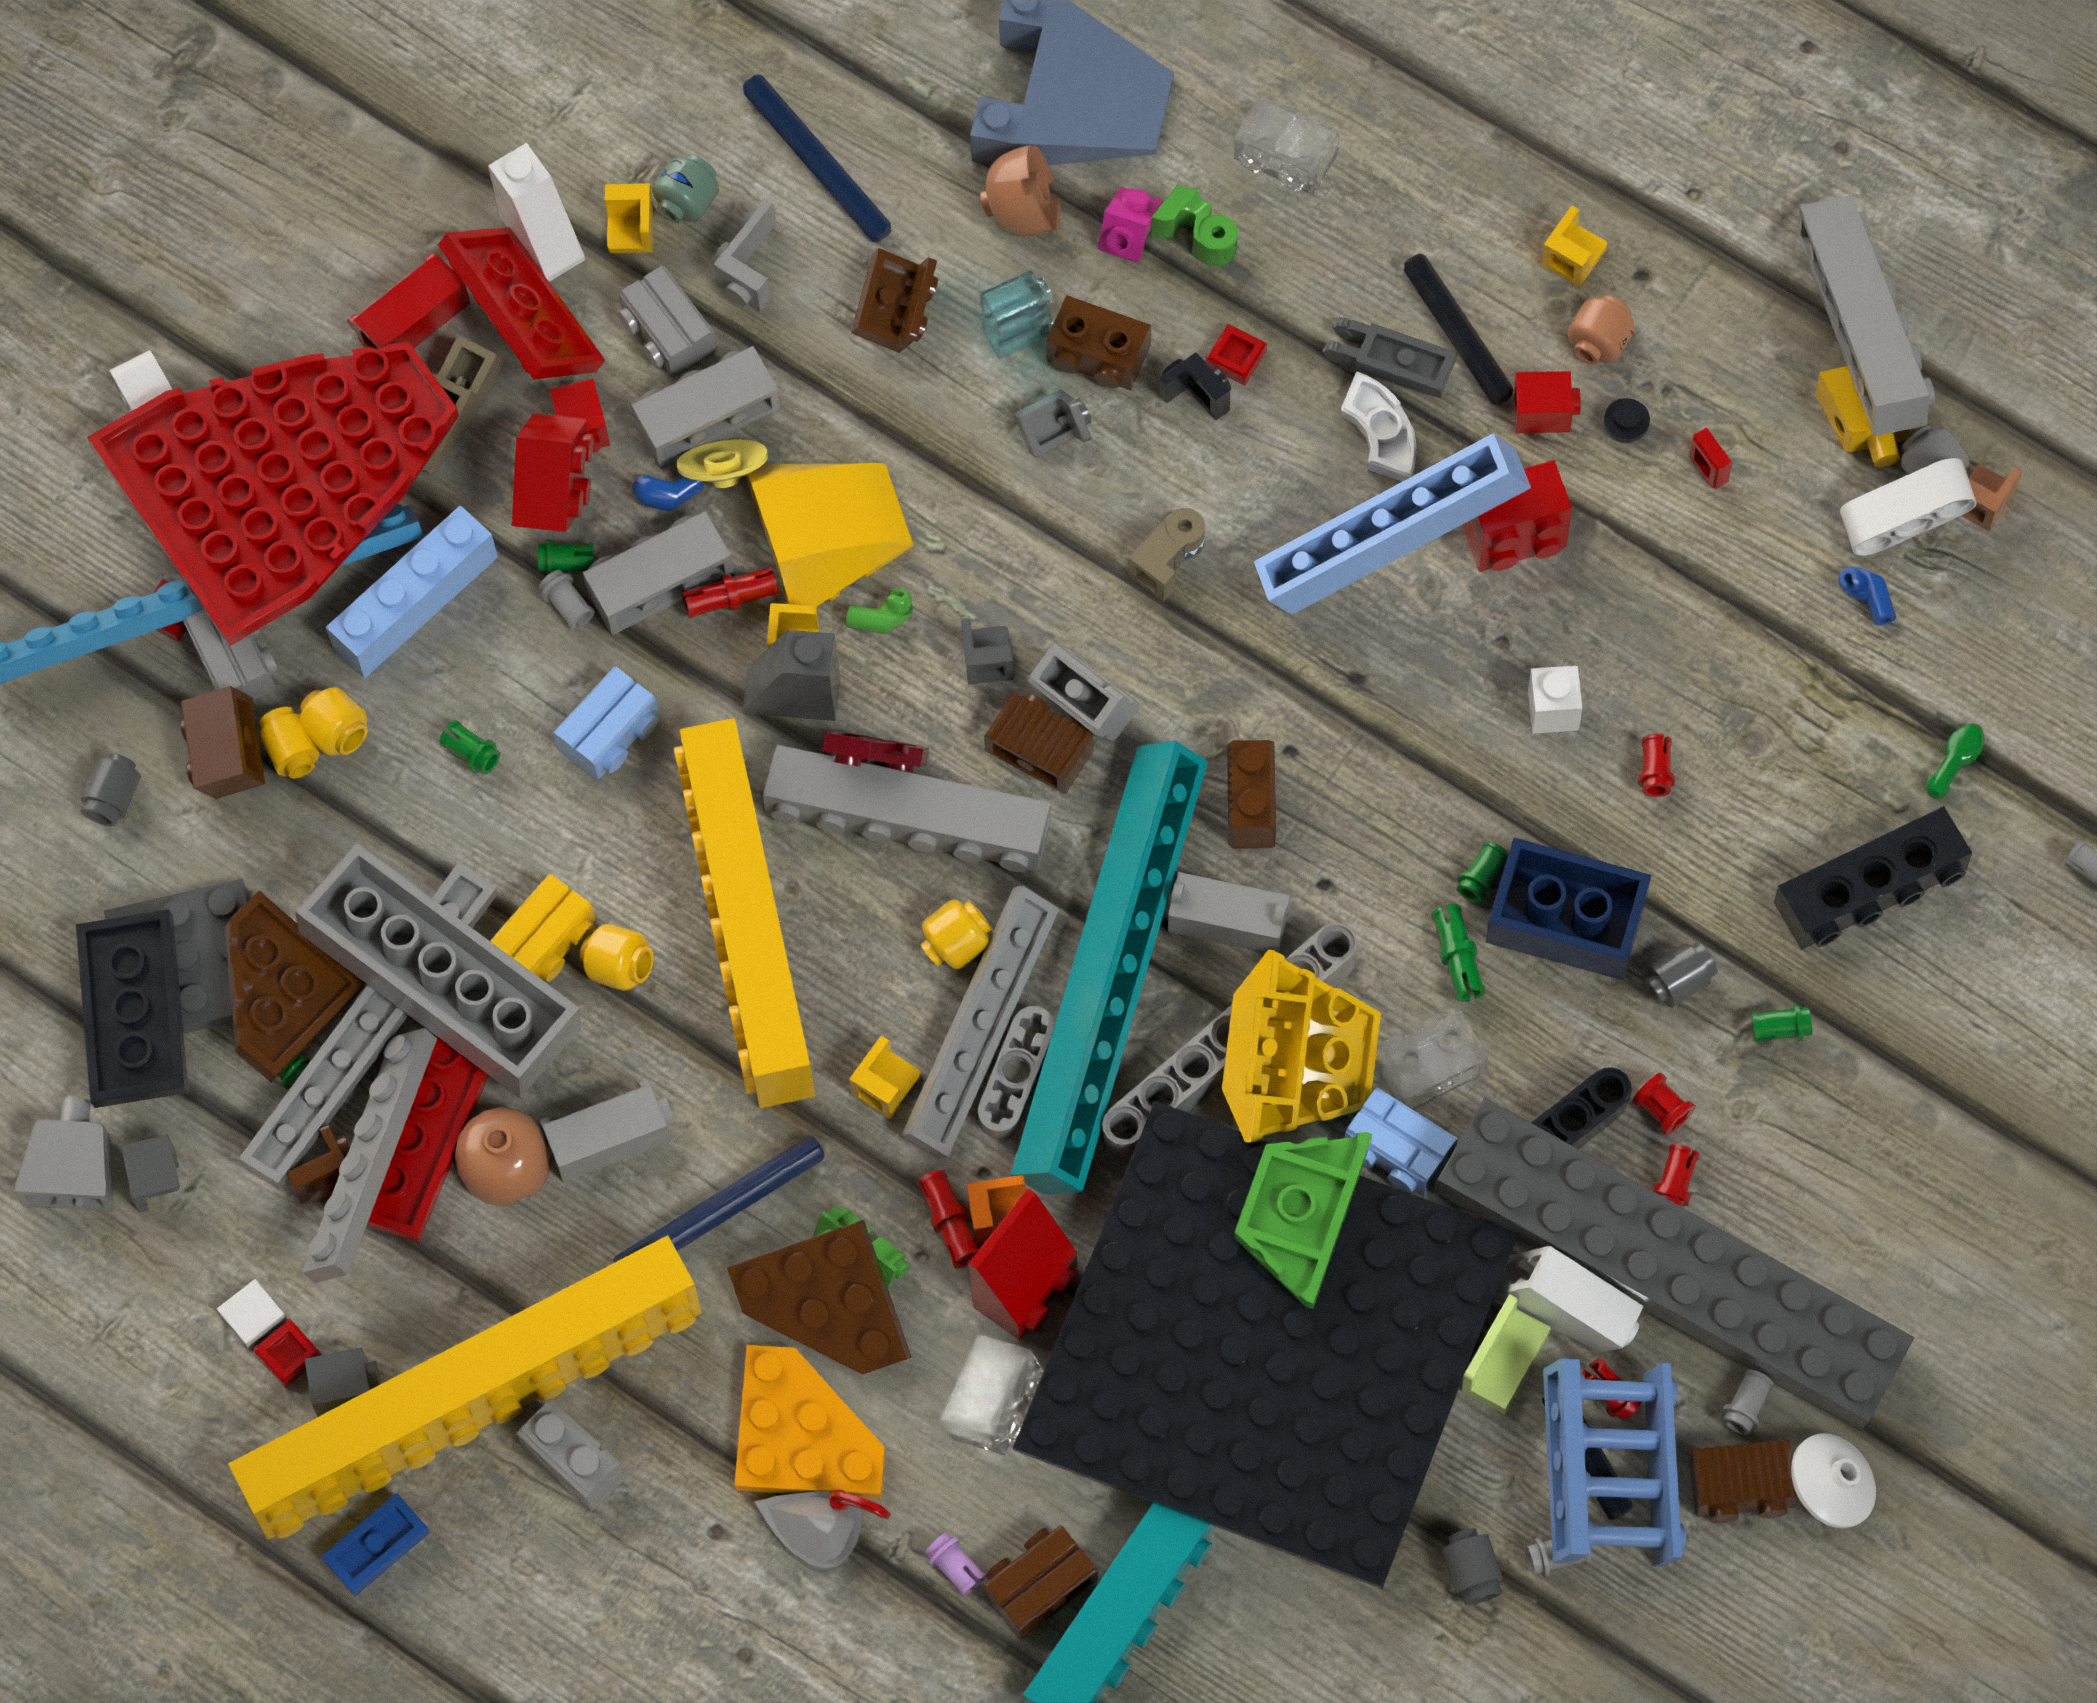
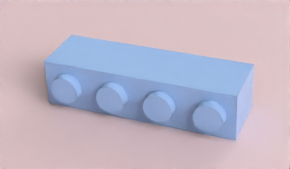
[326,506,498,679]

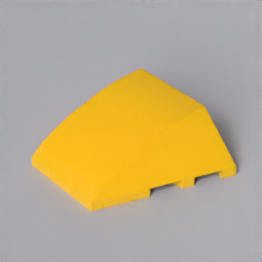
[745,463,913,607]
[1222,949,1381,1143]

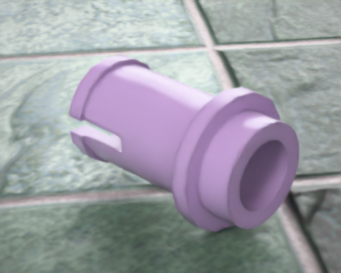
[925,1532,986,1597]

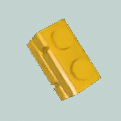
[490,874,596,982]

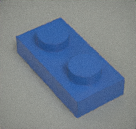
[321,1493,430,1597]

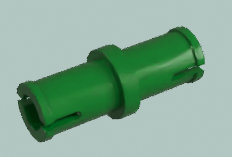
[1431,904,1486,1002]

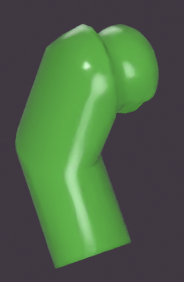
[846,589,913,634]

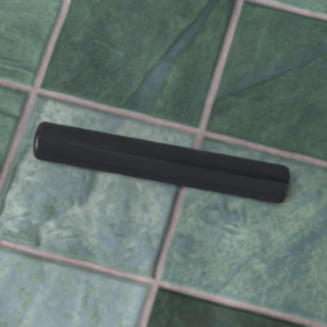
[1404,253,1514,405]

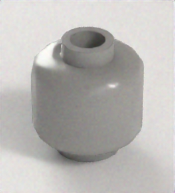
[1901,426,1970,475]

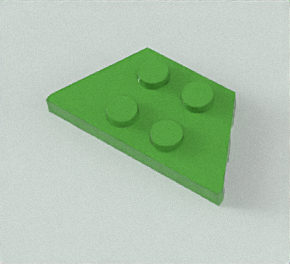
[1235,1132,1373,1309]

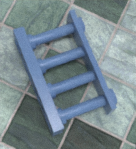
[1543,1359,1686,1567]

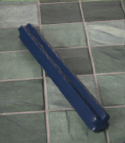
[743,74,892,243]
[613,1136,825,1263]

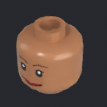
[1567,295,1635,365]

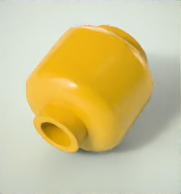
[299,687,368,756]
[920,899,993,969]
[580,924,654,991]

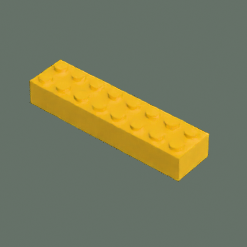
[674,718,816,1109]

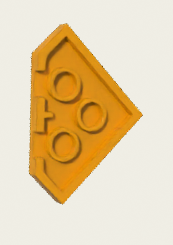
[734,1345,885,1499]

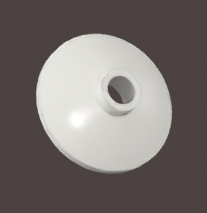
[1791,1433,1876,1528]

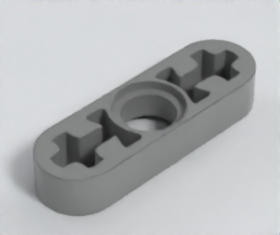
[978,1006,1055,1139]

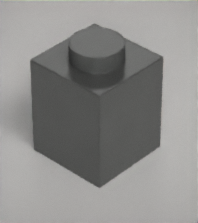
[304,1347,381,1417]

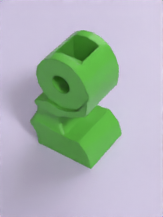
[1151,184,1238,266]

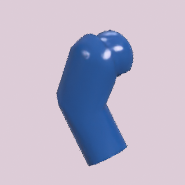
[632,475,704,511]
[1838,566,1896,626]

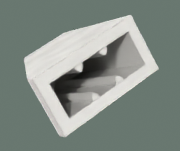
[488,143,585,282]
[1493,1246,1644,1352]

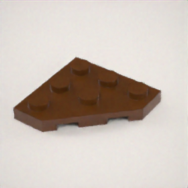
[225,891,366,1083]
[727,1220,912,1375]

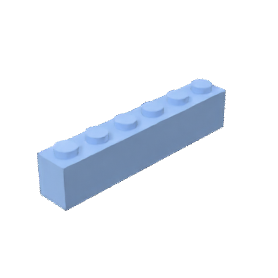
[1254,433,1531,615]

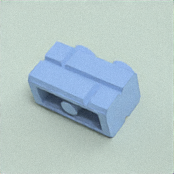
[553,667,659,780]
[1345,1087,1458,1196]

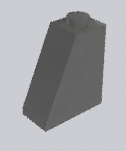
[743,630,841,721]

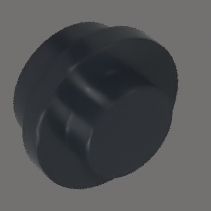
[1604,398,1650,443]

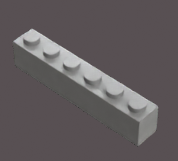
[1798,195,1935,436]
[763,745,1051,872]

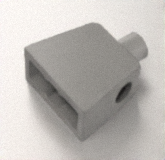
[14,1097,114,1211]

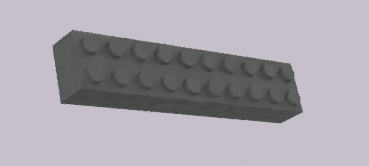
[1434,1097,1915,1431]

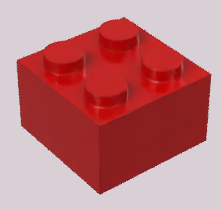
[511,413,594,532]
[1462,460,1572,572]

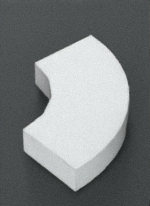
[1340,371,1416,482]

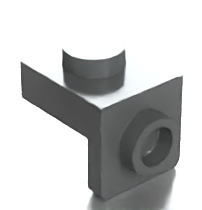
[1013,389,1092,458]

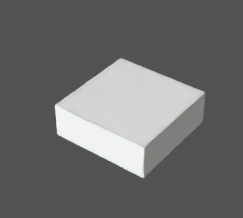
[217,1279,286,1349]

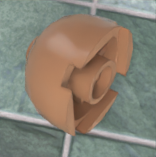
[980,145,1061,237]
[455,1107,552,1206]

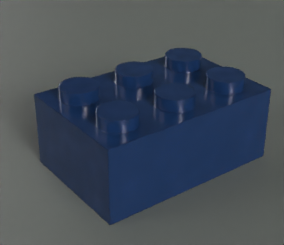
[1486,838,1652,980]

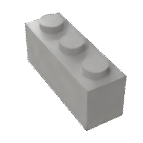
[631,346,781,468]
[583,511,734,635]

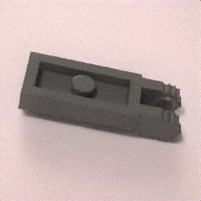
[1322,317,1457,398]

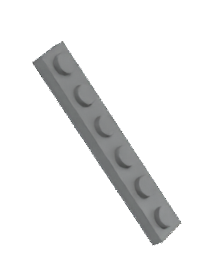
[901,885,1059,1158]
[302,1028,437,1283]

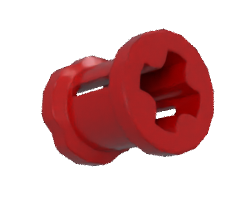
[1631,1072,1696,1136]

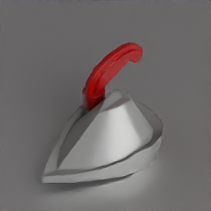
[754,1489,891,1572]

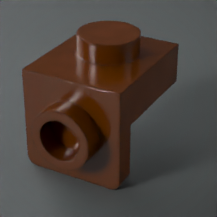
[287,1125,350,1204]

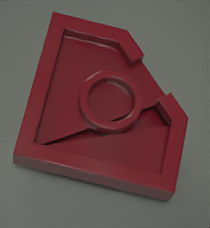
[822,731,929,773]

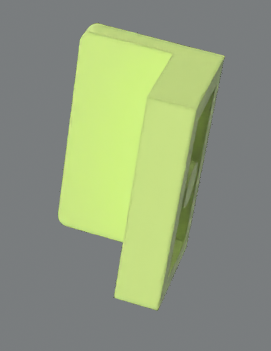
[1461,1294,1551,1414]

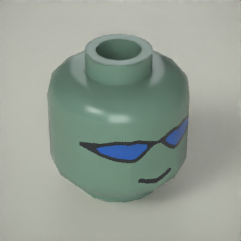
[652,154,719,223]

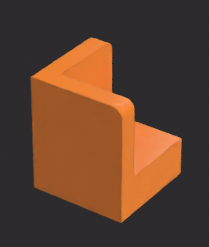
[967,1175,1026,1244]

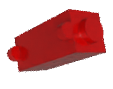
[347,254,471,349]

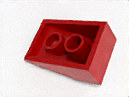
[968,1188,1079,1341]

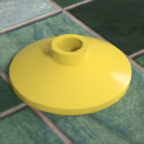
[676,439,768,488]

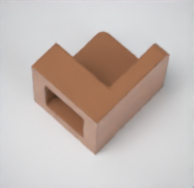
[1962,465,2022,532]

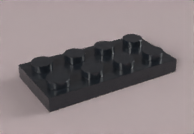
[76,909,189,1108]

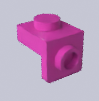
[1098,187,1163,262]

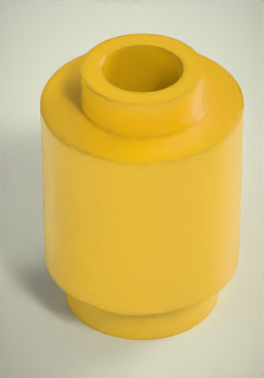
[259,706,320,779]

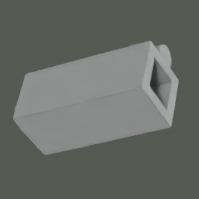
[1164,872,1290,953]
[540,1079,675,1183]

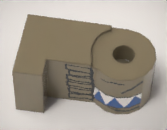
[1128,508,1205,603]

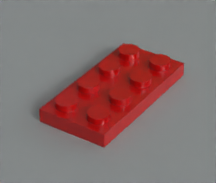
[438,227,605,380]

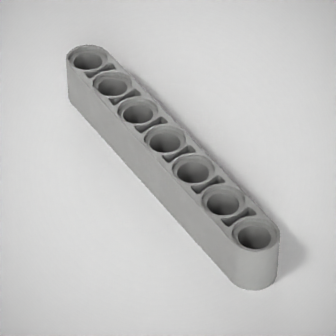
[1102,923,1357,1160]

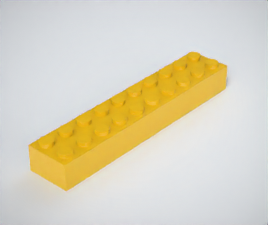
[228,1235,702,1540]

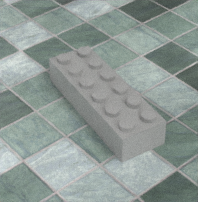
[296,843,581,1099]

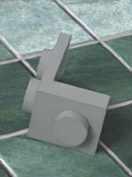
[713,200,776,312]

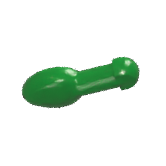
[1925,723,1985,799]

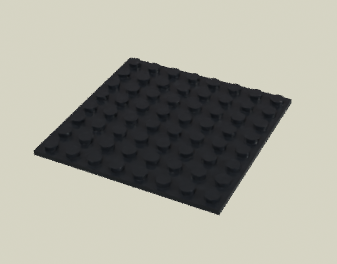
[1013,1101,1518,1589]

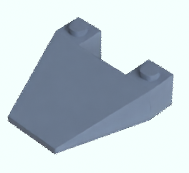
[970,0,1174,166]

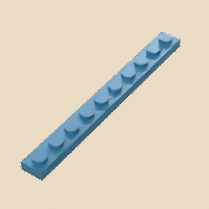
[0,504,424,684]

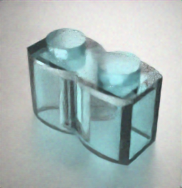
[979,270,1054,359]

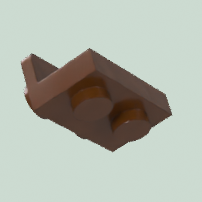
[851,248,938,353]

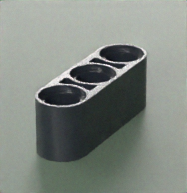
[1531,1067,1632,1149]

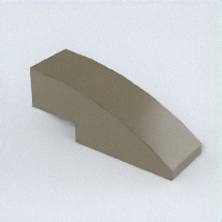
[423,335,507,474]

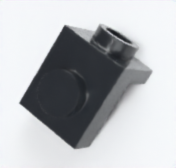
[1160,352,1231,420]

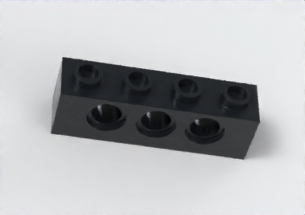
[1774,806,1972,950]

